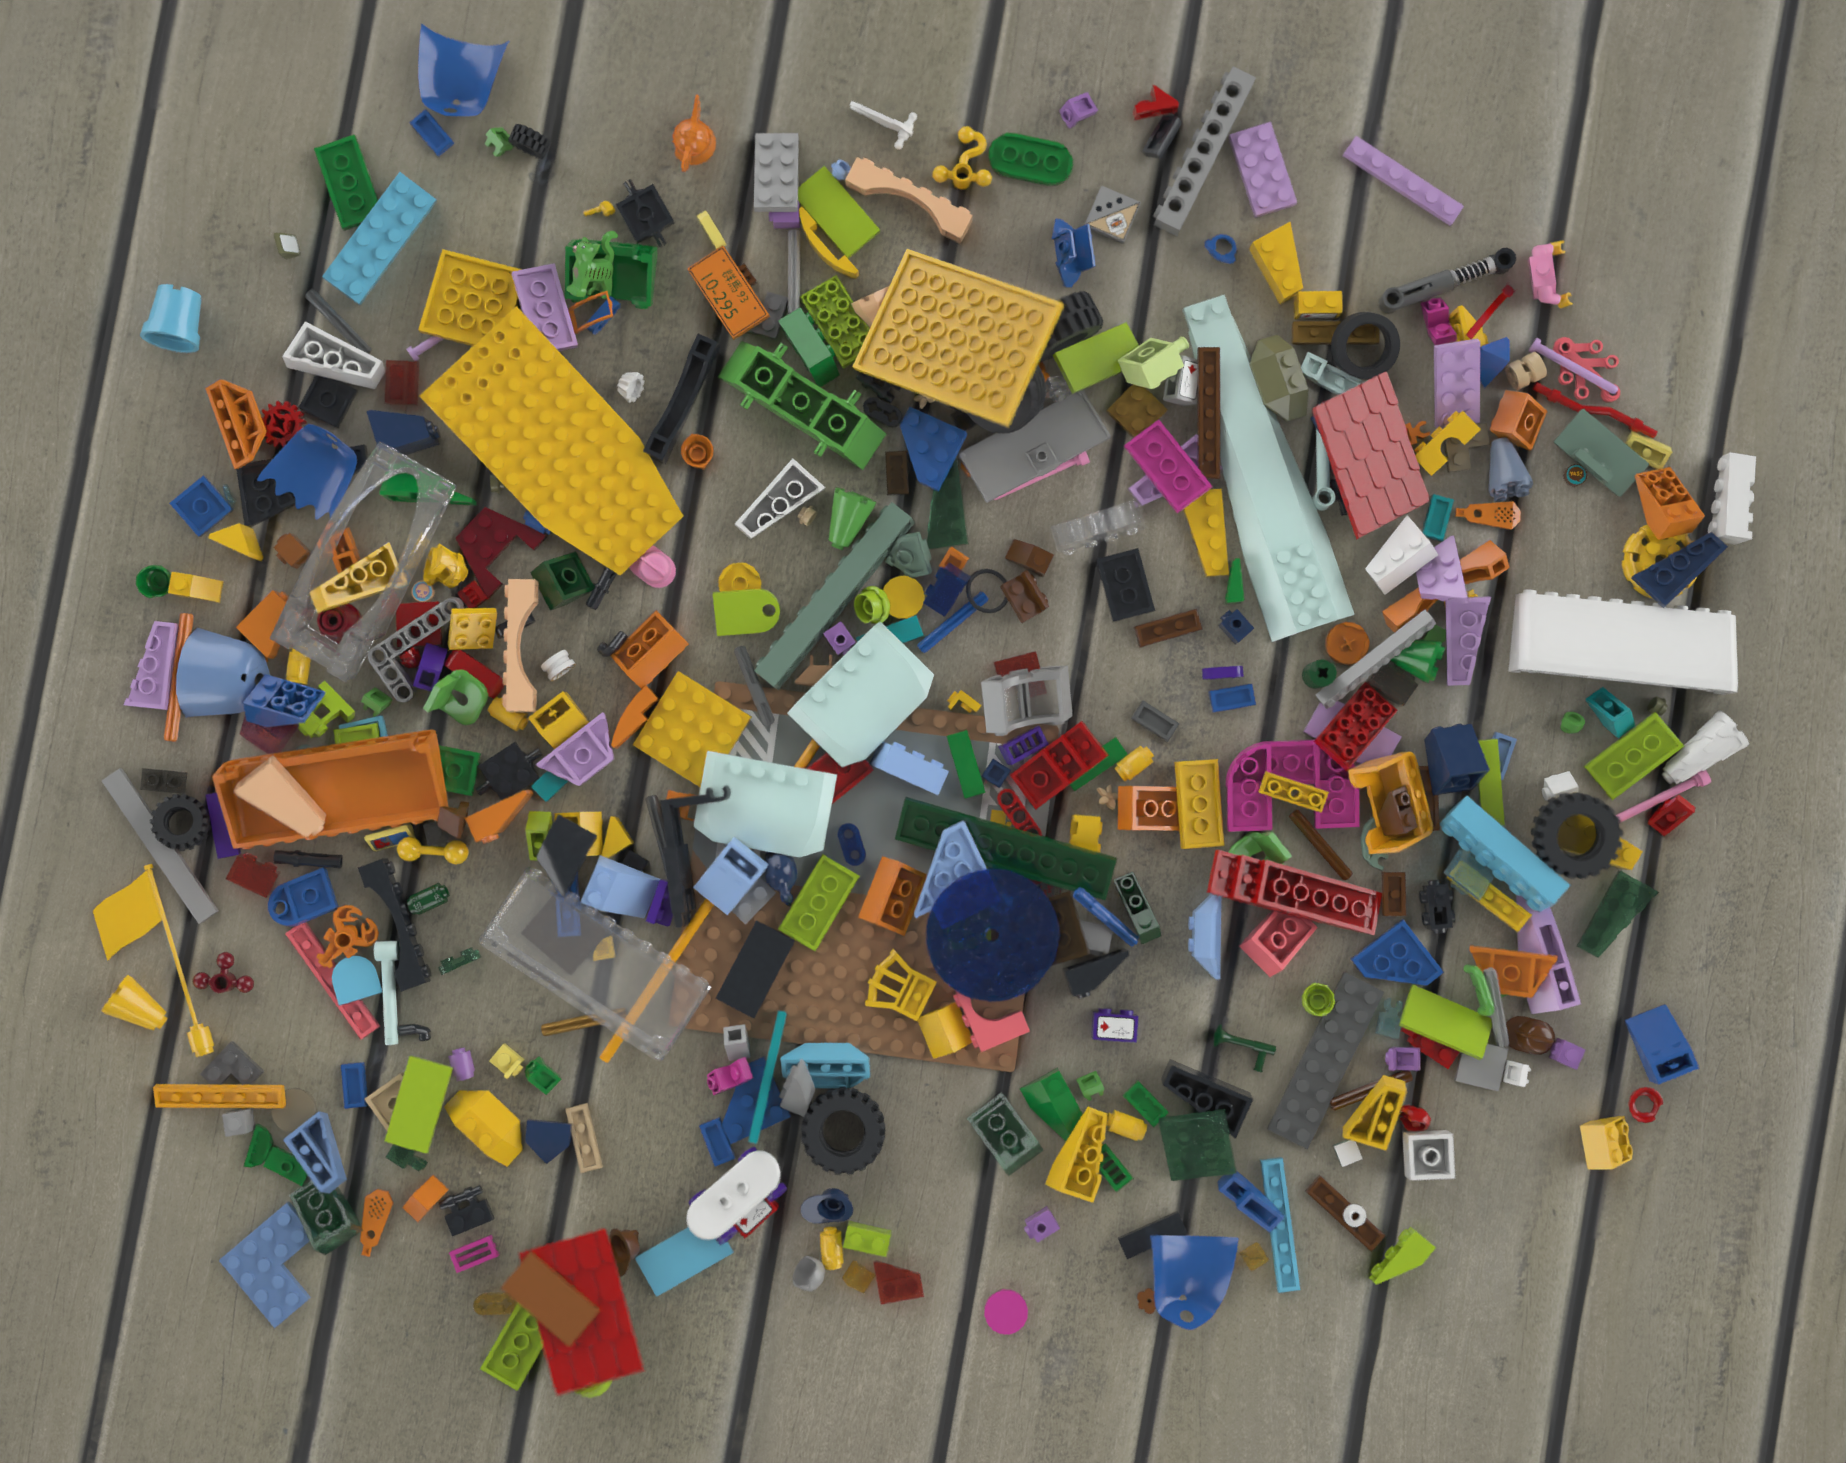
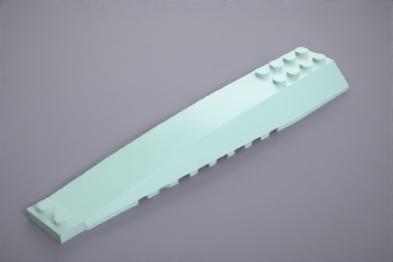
[1183,295,1355,642]

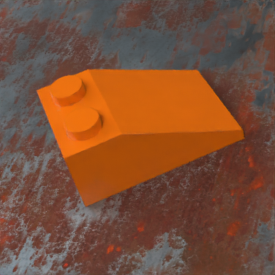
[1118,786,1179,831]
[465,790,534,844]

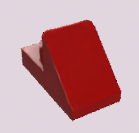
[1133,85,1179,120]
[1648,794,1696,837]

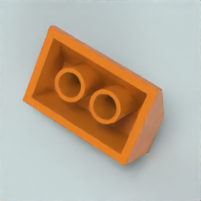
[610,610,689,689]
[858,856,927,936]

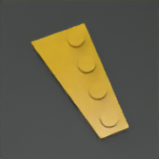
[1183,488,1229,577]

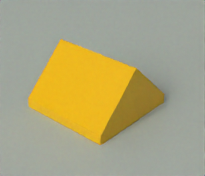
[208,523,263,562]
[918,1002,972,1059]

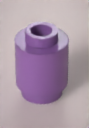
[448,1047,475,1081]

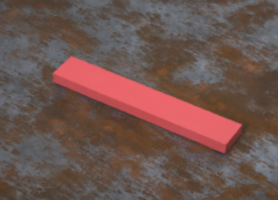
[285,922,380,1040]

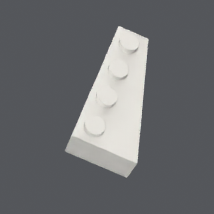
[1708,452,1756,545]
[735,459,826,539]

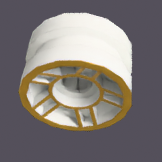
[541,650,576,681]

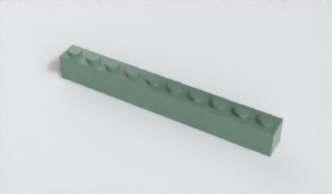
[754,502,915,690]

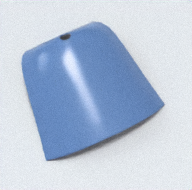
[176,628,270,718]

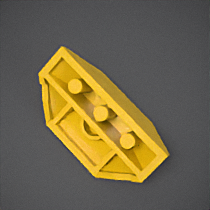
[444,1090,523,1167]

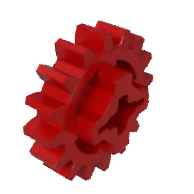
[261,401,307,448]

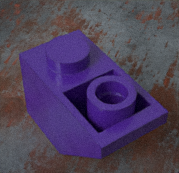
[413,643,448,692]

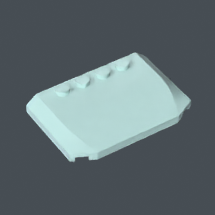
[787,622,934,767]
[693,751,837,857]

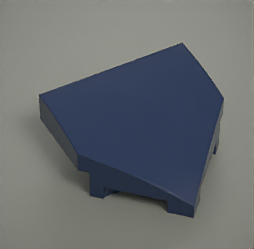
[525,1119,572,1164]

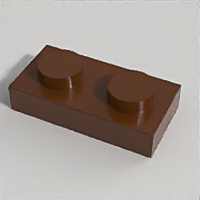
[1382,872,1406,916]

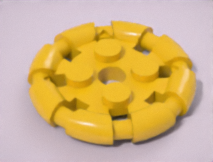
[1621,524,1697,599]

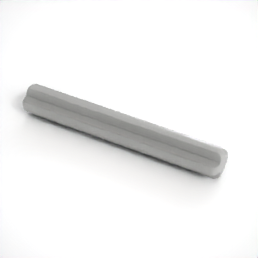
[788,230,800,314]
[1483,968,1509,1048]

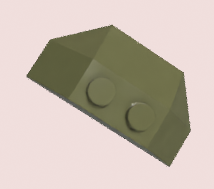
[1249,334,1309,422]

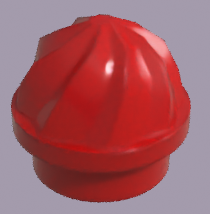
[398,646,421,668]

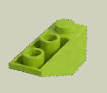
[1369,1227,1436,1285]

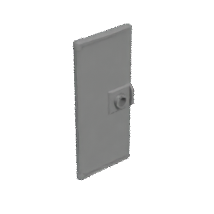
[958,390,1111,503]

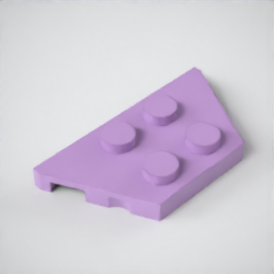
[1416,535,1469,604]
[536,712,614,786]

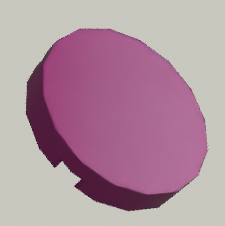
[984,1289,1028,1335]

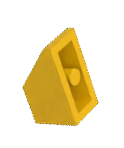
[168,572,223,603]

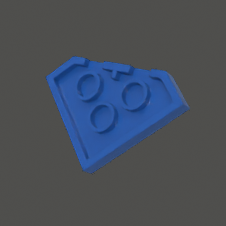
[900,407,968,492]
[1350,920,1444,986]
[722,1056,791,1144]

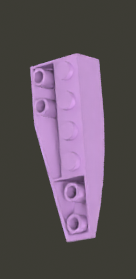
[1516,895,1581,1014]

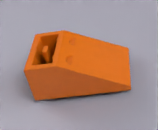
[1635,467,1705,540]

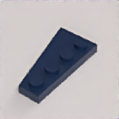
[1631,532,1728,608]

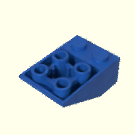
[243,674,325,727]
[1624,1004,1699,1085]

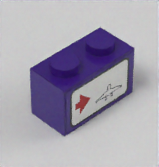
[1091,1008,1139,1043]

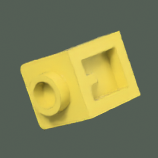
[490,1043,525,1079]

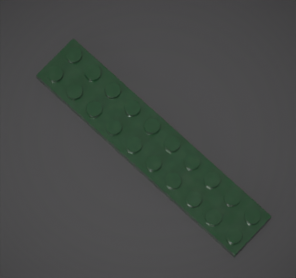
[895,797,1118,901]

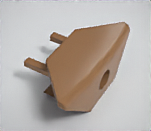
[795,655,833,687]

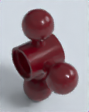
[192,952,254,993]

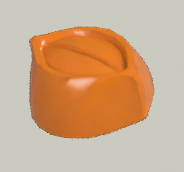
[681,434,713,470]

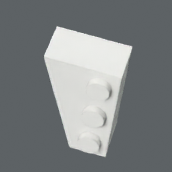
[1365,515,1438,595]

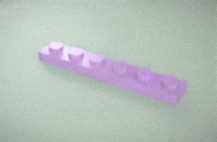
[1343,136,1464,226]

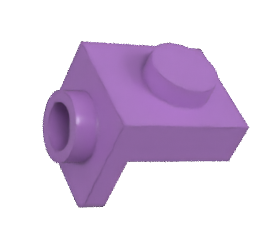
[1385,1047,1420,1071]

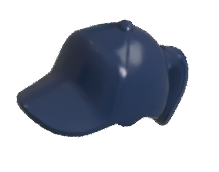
[764,852,797,906]

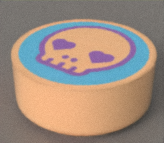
[412,581,435,602]

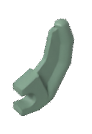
[1360,817,1389,871]

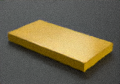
[1174,759,1224,849]

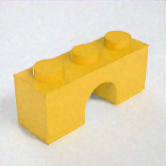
[1414,410,1481,476]

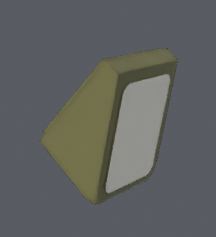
[274,232,301,260]

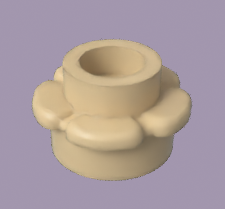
[798,506,817,526]

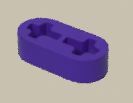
[1202,666,1244,680]

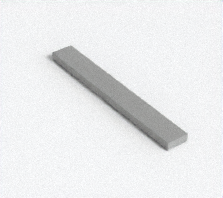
[102,768,219,924]

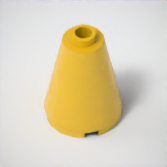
[101,975,168,1031]

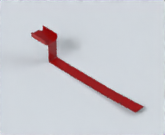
[1466,282,1517,340]

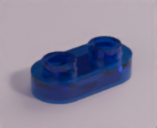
[838,823,866,866]

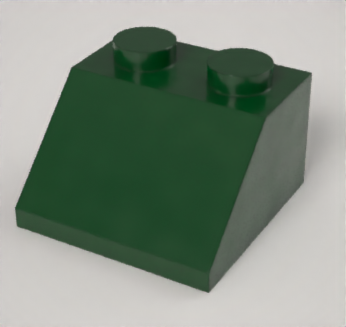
[530,551,594,611]

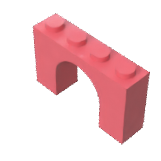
[945,949,1030,1052]

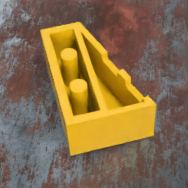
[1249,221,1303,305]

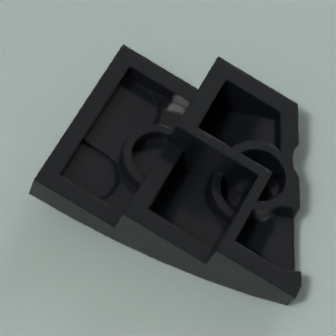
[537,815,597,897]

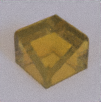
[1239,1242,1269,1271]

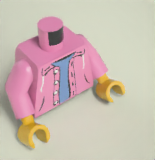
[1528,241,1573,309]

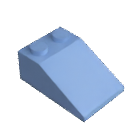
[581,855,660,918]

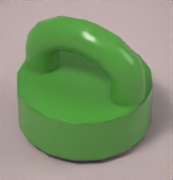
[1560,712,1585,734]

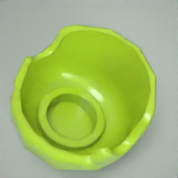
[1301,982,1335,1017]

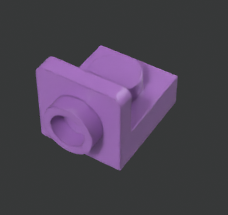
[1059,92,1098,128]

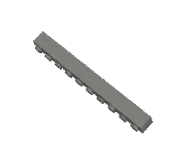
[1316,610,1436,709]

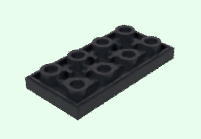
[715,920,796,1019]

